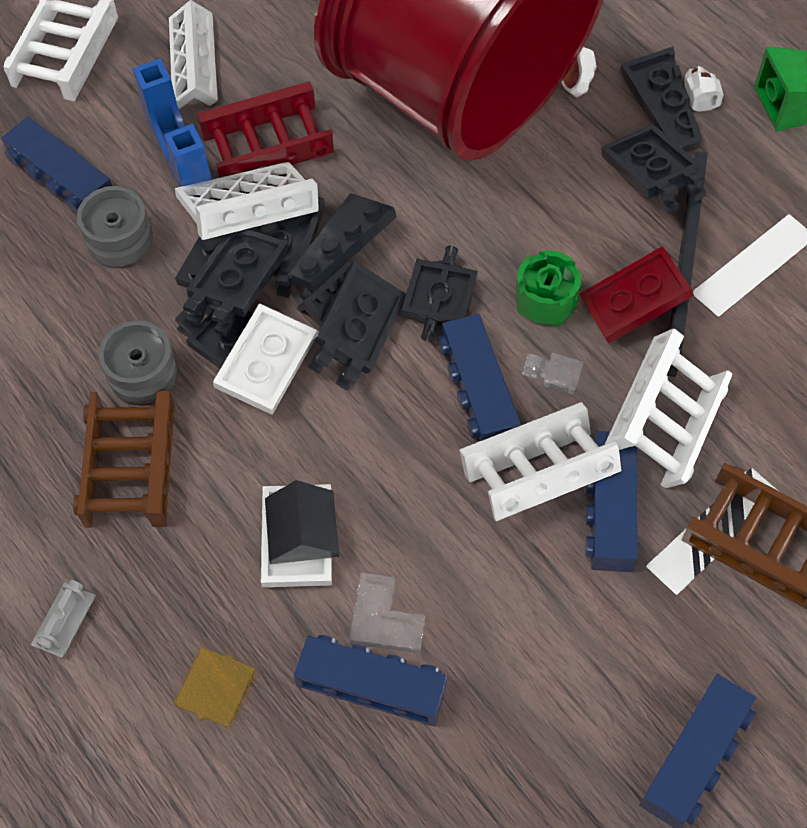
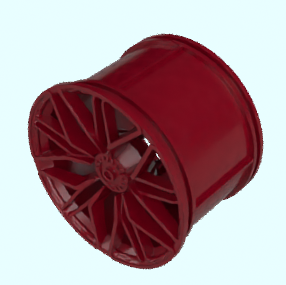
[314,0,604,161]

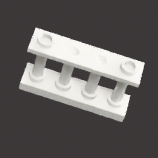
[4,0,118,102]
[605,329,732,489]
[459,402,622,521]

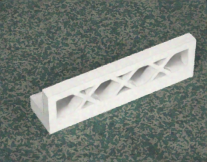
[169,0,218,109]

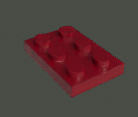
[579,246,694,344]

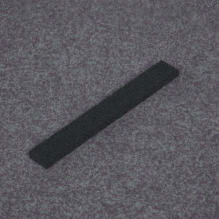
[667,151,708,377]

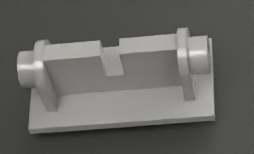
[31,580,96,658]

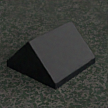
[265,480,340,564]

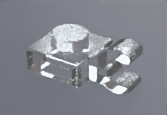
[522,353,583,395]

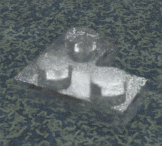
[349,573,425,654]

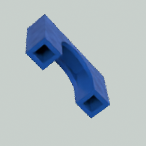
[132,58,212,197]

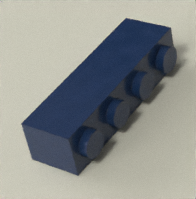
[1,116,112,213]
[438,313,521,442]
[585,431,637,572]
[294,635,447,727]
[639,673,756,828]

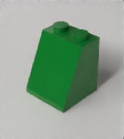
[754,46,807,132]

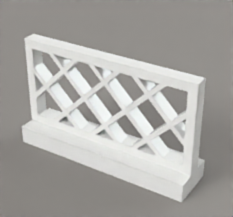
[175,162,318,240]

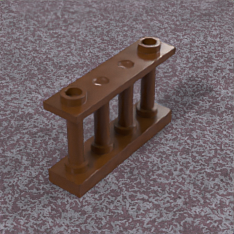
[73,391,175,528]
[681,462,807,609]

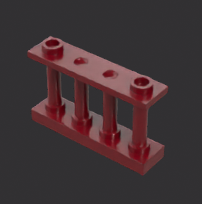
[197,81,334,178]

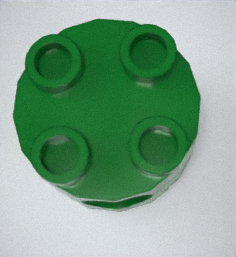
[515,250,582,326]

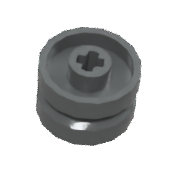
[77,186,153,267]
[98,320,178,405]

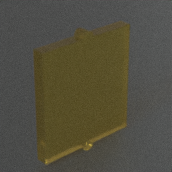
[174,648,256,728]

